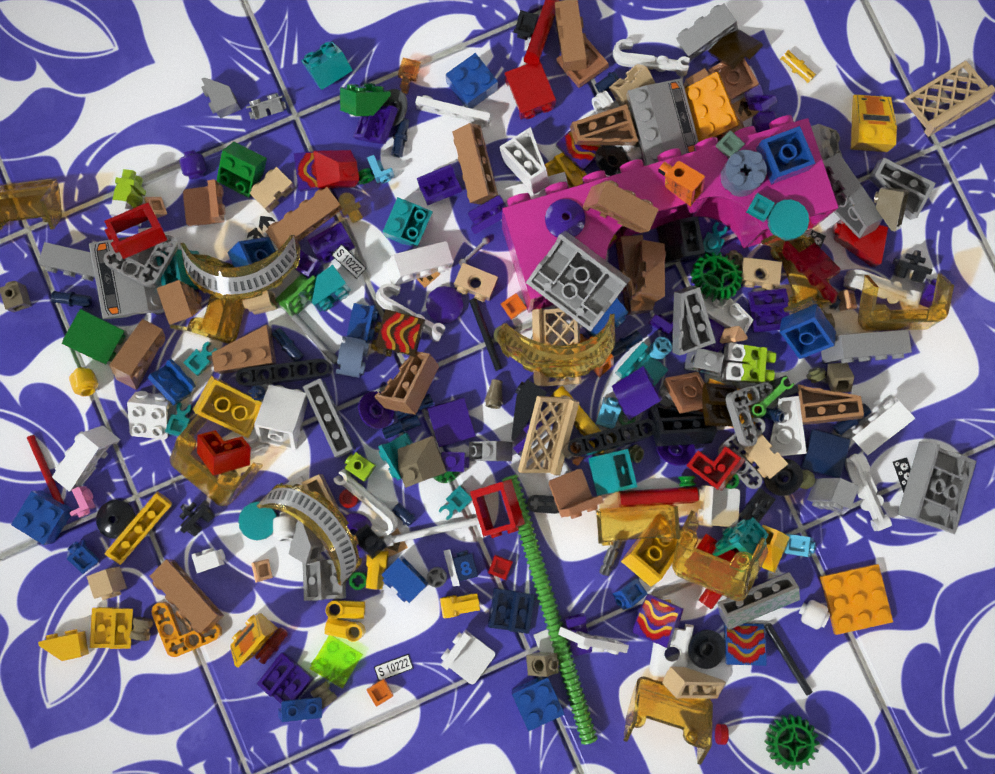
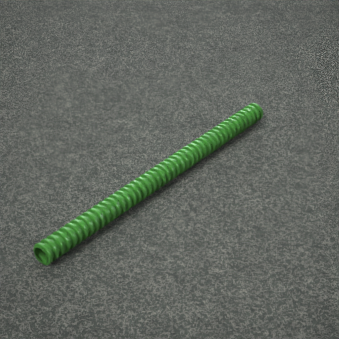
[502,474,598,745]

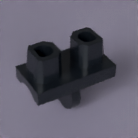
[892,250,933,283]
[739,488,776,523]
[179,500,215,536]

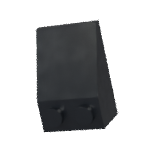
[511,379,547,443]

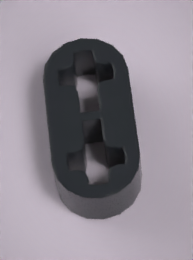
[527,495,559,514]

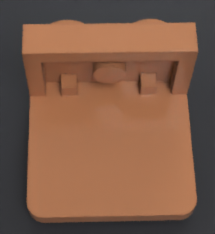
[183,179,226,227]
[549,469,604,519]

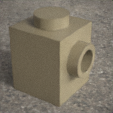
[0,281,32,312]
[825,363,854,392]

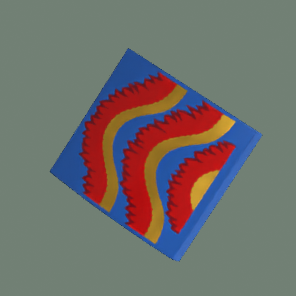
[724,623,767,666]

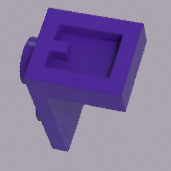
[648,314,673,335]
[564,613,592,656]

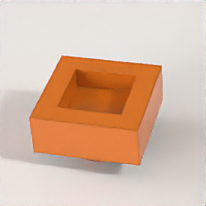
[500,293,527,320]
[366,678,394,707]

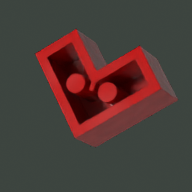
[197,430,251,476]
[686,446,745,491]

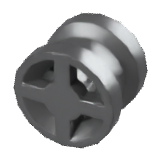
[427,567,447,588]

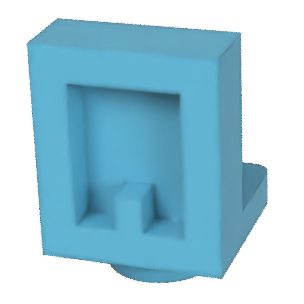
[367,155,394,183]
[596,397,621,429]
[784,534,816,557]

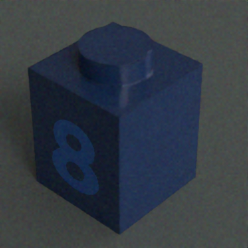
[453,550,478,582]

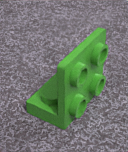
[275,274,316,316]

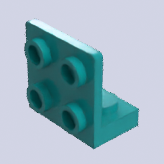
[615,342,668,386]
[378,433,413,480]
[712,518,769,562]

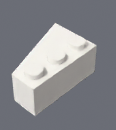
[500,127,550,195]
[386,241,454,286]
[850,396,915,456]
[52,426,120,492]

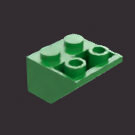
[340,83,391,116]
[216,142,267,198]

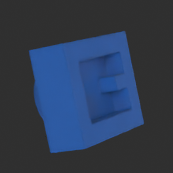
[66,539,99,574]
[613,578,648,610]

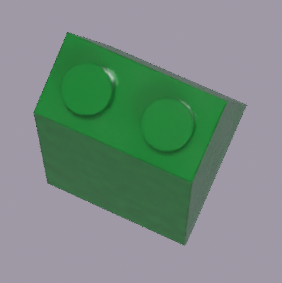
[61,308,126,365]

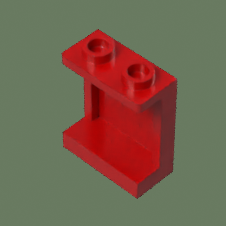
[504,60,556,119]

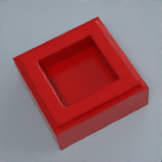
[488,555,513,580]

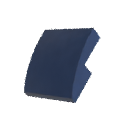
[801,428,850,478]
[488,588,535,634]

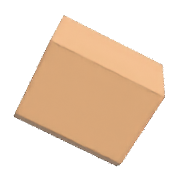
[144,197,167,218]
[838,289,857,311]
[720,326,748,344]
[251,559,273,582]

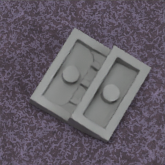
[302,559,346,601]

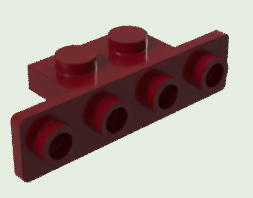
[782,241,841,304]

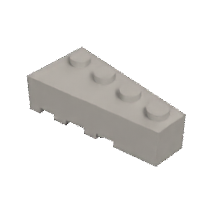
[823,153,883,239]
[821,330,912,364]
[807,478,860,515]

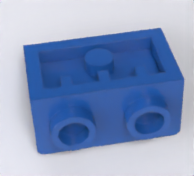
[347,303,379,343]
[148,359,196,406]
[278,697,322,722]

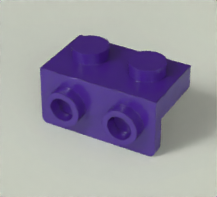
[417,164,462,206]

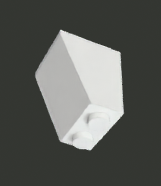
[254,385,308,450]

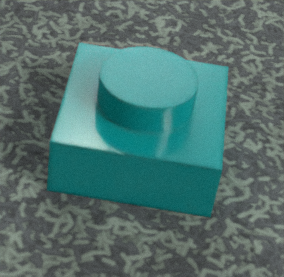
[746,193,775,222]

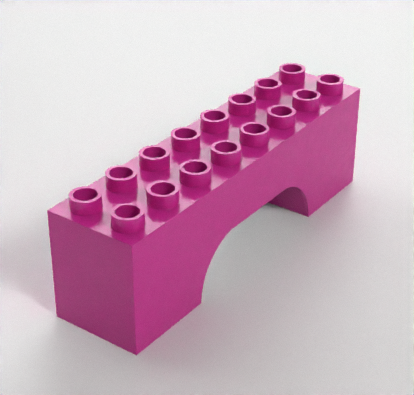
[502,115,839,313]

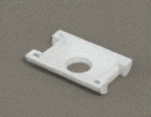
[648,624,694,681]

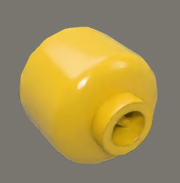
[69,367,98,397]

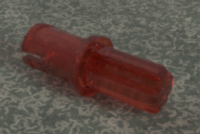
[255,627,288,664]

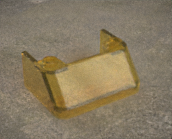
[0,179,62,230]
[761,233,834,313]
[170,254,245,344]
[858,273,954,331]
[170,415,263,506]
[595,504,680,546]
[672,510,768,601]
[623,676,713,765]

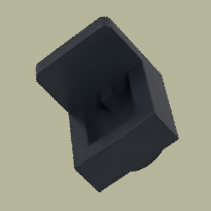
[513,10,539,40]

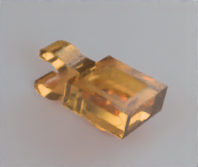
[398,57,421,94]

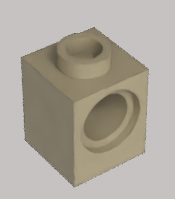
[526,652,559,677]

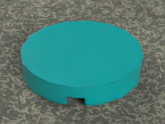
[767,199,809,241]
[238,502,277,541]

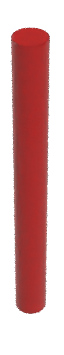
[27,435,64,504]

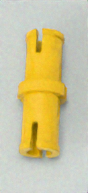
[780,50,816,83]

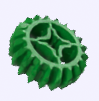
[690,252,743,302]
[764,714,820,771]

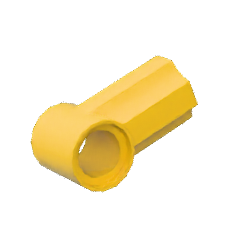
[366,551,389,590]
[440,593,480,618]
[325,599,365,619]
[324,617,366,642]

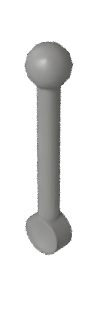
[459,237,490,266]

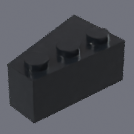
[648,403,718,446]

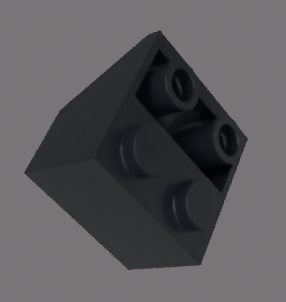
[657,216,705,264]

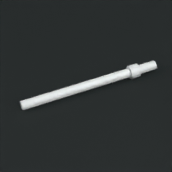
[381,517,479,547]

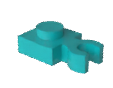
[703,222,728,256]
[183,341,218,376]
[165,402,192,438]
[439,485,472,520]

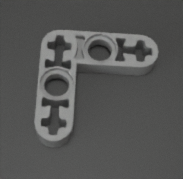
[104,235,178,288]
[726,382,773,447]
[718,417,766,489]

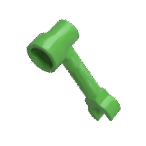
[750,376,794,418]

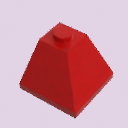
[313,150,359,188]

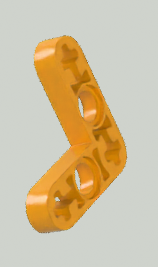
[151,602,222,657]

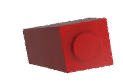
[833,220,888,268]

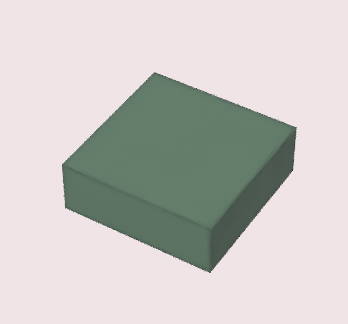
[715,130,745,159]

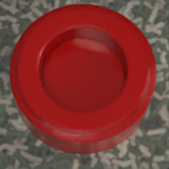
[339,489,359,508]
[715,724,729,745]

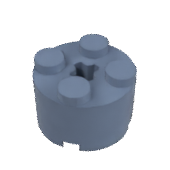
[720,150,767,197]
[336,336,369,378]

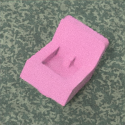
[70,486,95,518]

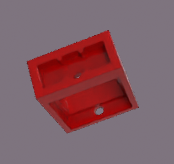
[104,202,168,259]
[470,479,525,538]

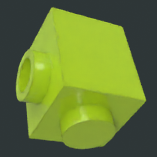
[345,452,377,481]

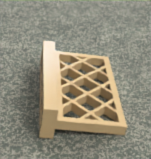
[903,61,995,137]
[532,308,581,387]
[518,395,579,475]

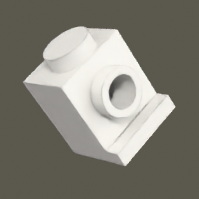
[191,548,225,573]

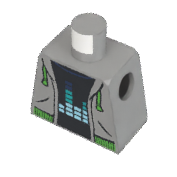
[684,349,724,377]

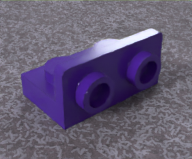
[468,195,507,235]
[308,222,355,265]

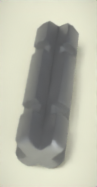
[599,538,622,576]

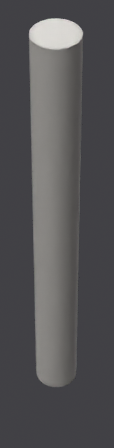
[283,309,338,364]

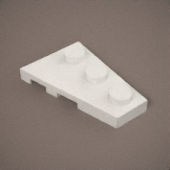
[702,294,753,334]
[770,396,807,456]
[558,627,629,655]

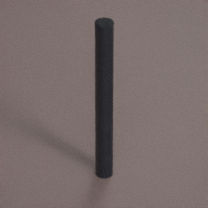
[469,298,503,371]
[764,623,813,696]

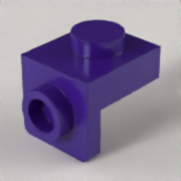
[744,85,777,112]
[291,248,322,278]
[919,278,947,310]
[441,452,470,472]

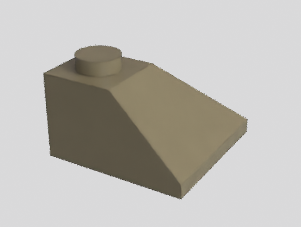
[874,187,910,231]
[398,435,447,488]

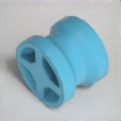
[648,337,672,360]

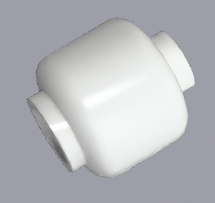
[273,512,298,542]
[799,600,830,629]

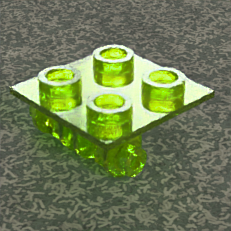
[309,635,363,689]

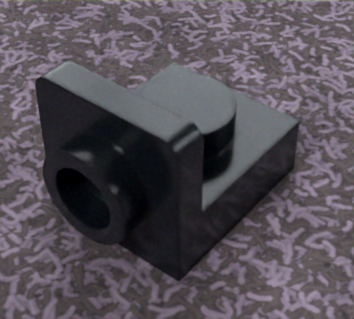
[769,376,799,400]
[353,524,387,560]

